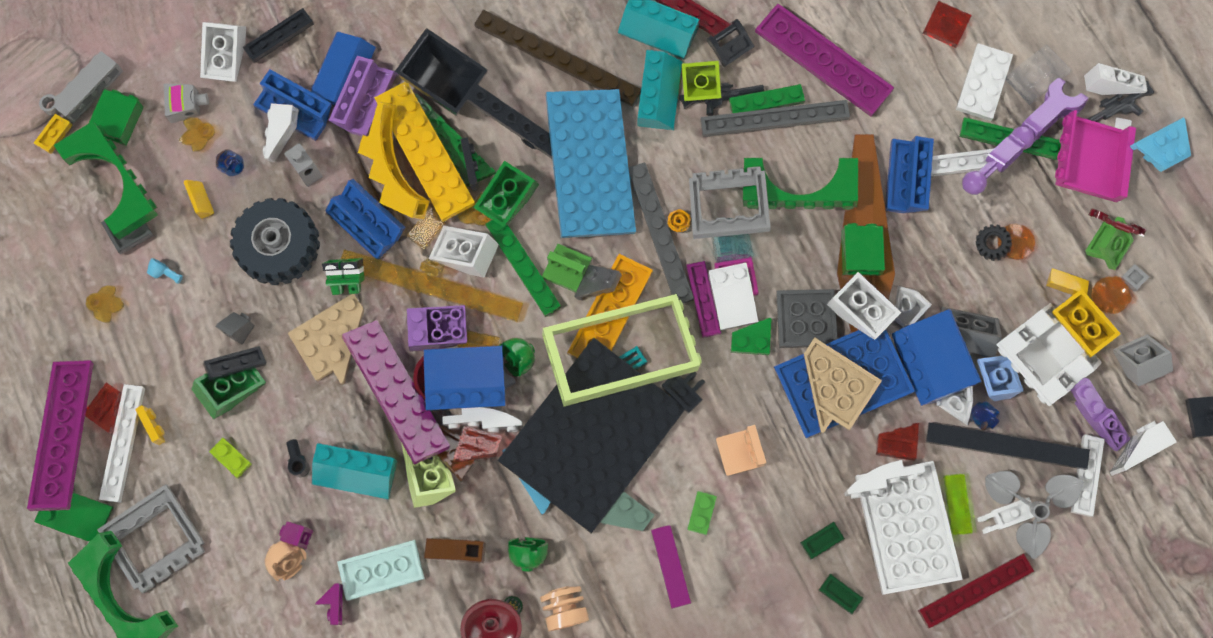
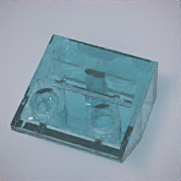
[711,218,754,263]

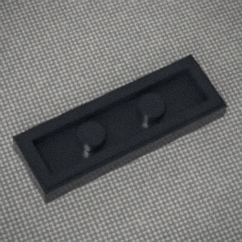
[203,346,266,381]

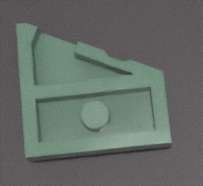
[601,491,655,532]

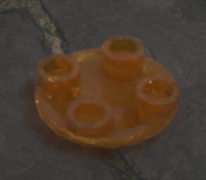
[997,224,1035,260]
[1092,276,1132,314]

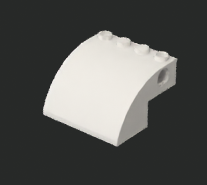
[996,303,1102,406]

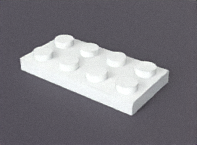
[956,43,1013,121]

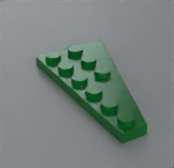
[415,93,496,187]

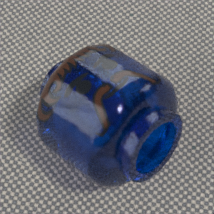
[216,149,244,177]
[970,401,1000,430]

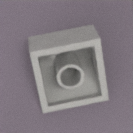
[1113,335,1173,386]

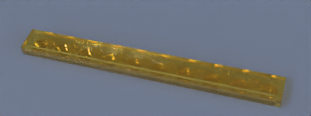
[341,249,523,322]

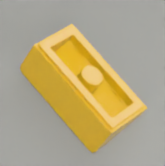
[183,180,214,219]
[1046,268,1089,295]

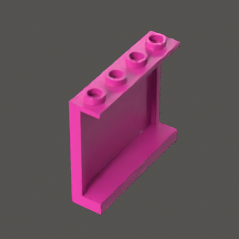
[1055,110,1136,203]

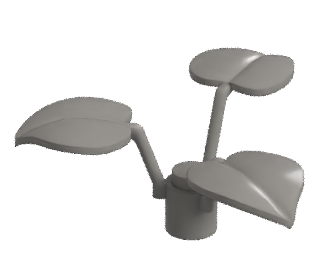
[985,471,1084,559]

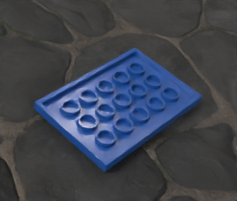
[774,329,915,438]

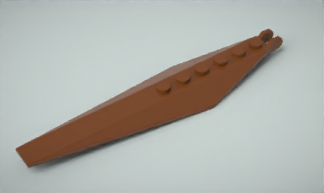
[837,134,895,333]

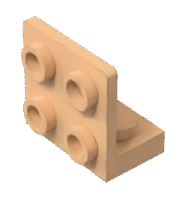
[716,425,766,476]

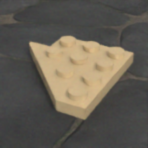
[288,294,364,385]
[804,338,882,433]

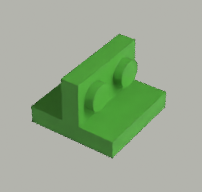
[1085,217,1134,270]
[542,244,592,293]

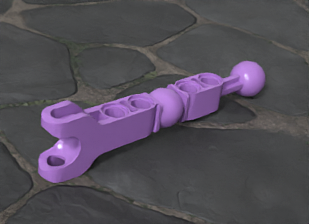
[962,78,1088,195]

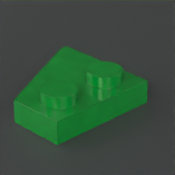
[731,318,772,356]

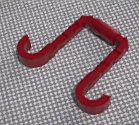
[1088,208,1147,236]

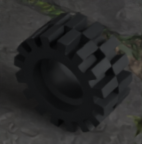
[975,224,1012,261]

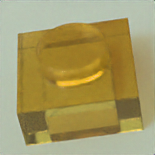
[420,259,445,276]

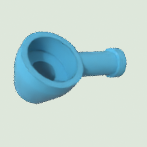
[147,258,183,284]

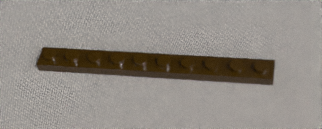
[474,9,641,107]

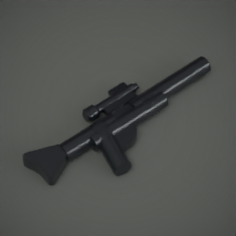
[1088,81,1154,122]
[679,82,764,116]

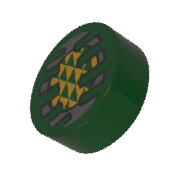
[504,596,523,614]

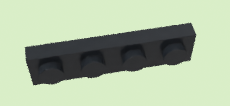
[243,8,314,63]

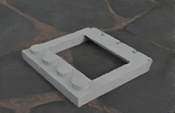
[689,166,771,239]
[97,484,205,594]

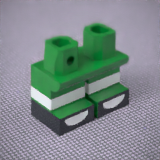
[322,258,365,295]

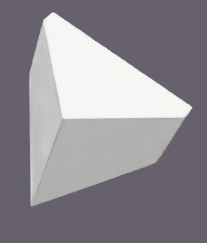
[895,286,932,328]
[937,386,973,426]

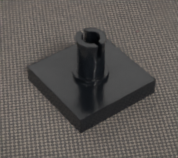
[1185,396,1213,438]

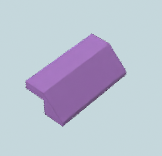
[329,56,396,136]

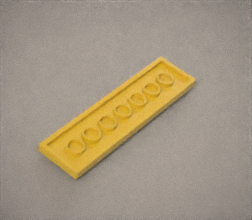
[374,82,475,222]

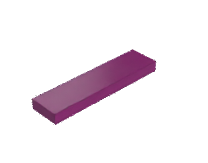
[686,261,721,338]
[651,525,691,609]

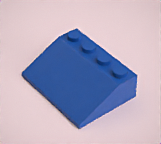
[891,309,982,406]
[424,346,505,410]

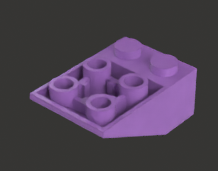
[407,305,467,351]

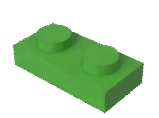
[687,491,717,535]

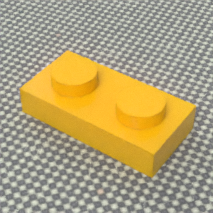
[34,114,73,154]
[135,405,165,445]

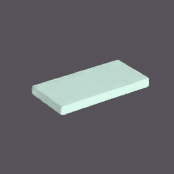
[337,540,425,601]

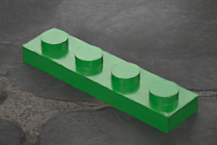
[729,84,805,113]

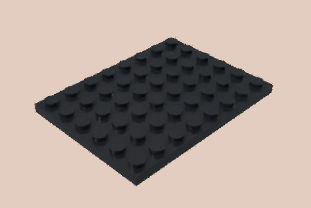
[497,337,685,534]

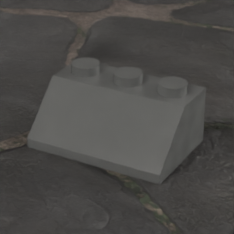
[940,307,1002,357]

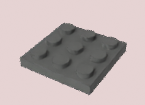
[776,289,837,348]

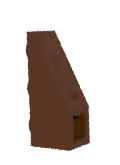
[424,538,486,564]

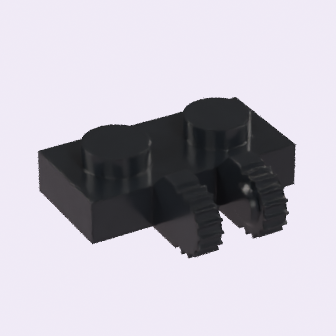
[661,372,705,414]

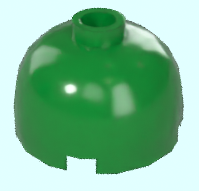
[499,338,535,377]
[508,537,548,572]

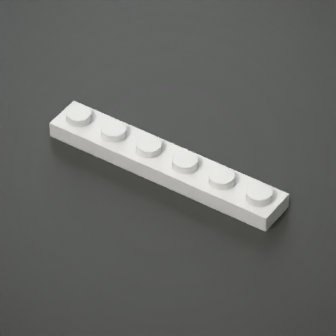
[99,384,145,503]

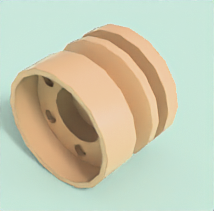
[540,586,589,632]

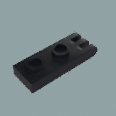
[460,137,479,191]

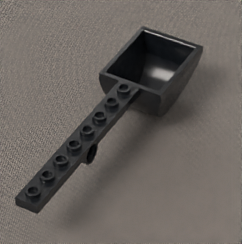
[394,28,552,159]

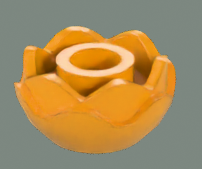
[668,209,691,232]

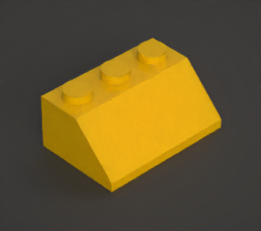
[1051,289,1121,358]

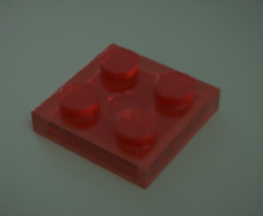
[923,1,972,48]

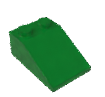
[473,160,539,228]
[191,368,266,420]
[34,492,114,542]

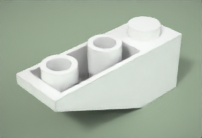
[1084,63,1147,95]
[263,104,298,162]

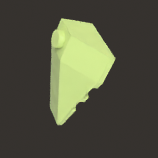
[401,443,456,508]

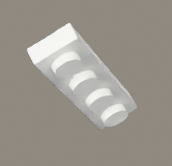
[931,149,993,176]
[1071,435,1105,517]

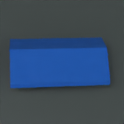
[310,32,376,105]
[253,69,332,141]
[885,136,934,214]
[325,179,405,260]

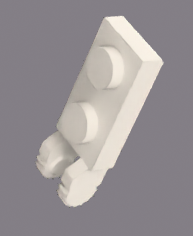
[977,497,1034,534]

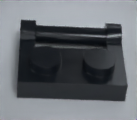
[707,19,755,67]

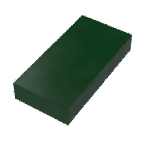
[800,522,845,560]
[818,574,863,615]

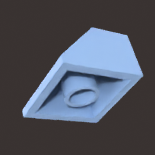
[977,356,1023,401]

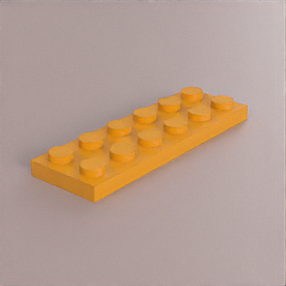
[567,254,653,359]

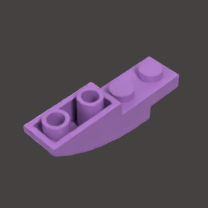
[1070,377,1130,451]

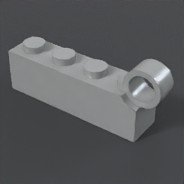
[39,51,123,123]

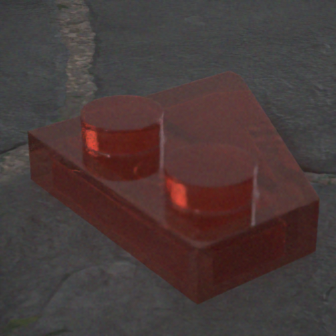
[85,382,122,434]
[876,423,919,461]
[453,425,502,462]

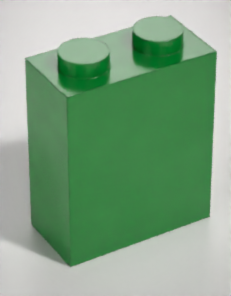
[89,89,144,146]
[841,223,885,276]

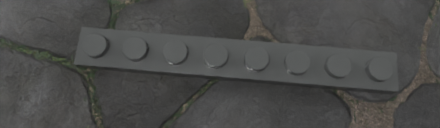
[700,100,850,137]
[628,162,694,304]

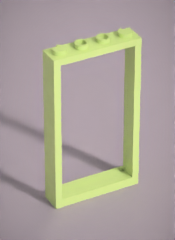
[542,294,702,406]

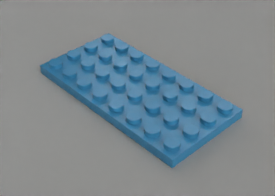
[545,89,636,238]

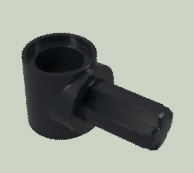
[286,439,310,478]

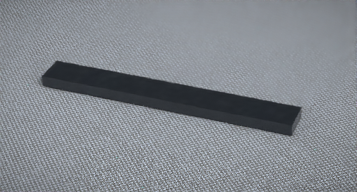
[925,422,1090,470]

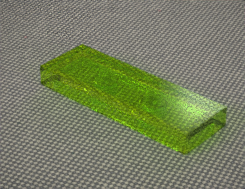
[943,474,973,535]

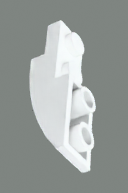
[442,407,523,434]
[844,460,925,499]

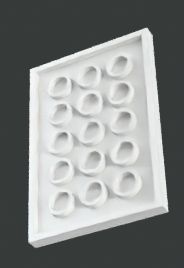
[855,461,963,595]

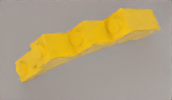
[358,101,429,219]

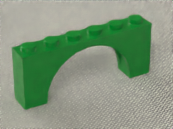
[54,121,158,240]
[743,158,858,210]
[68,531,178,638]

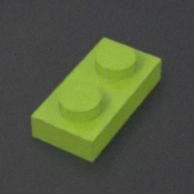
[209,437,252,478]

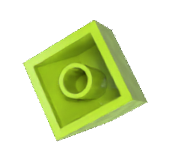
[682,61,721,101]

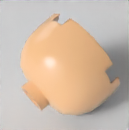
[265,541,306,581]

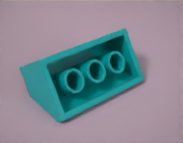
[618,0,699,59]
[637,50,682,131]
[312,443,398,500]

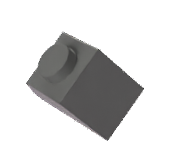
[215,312,255,345]

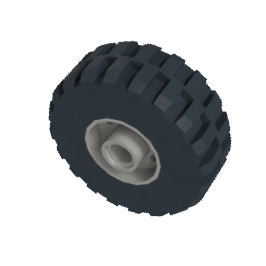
[230,198,320,285]

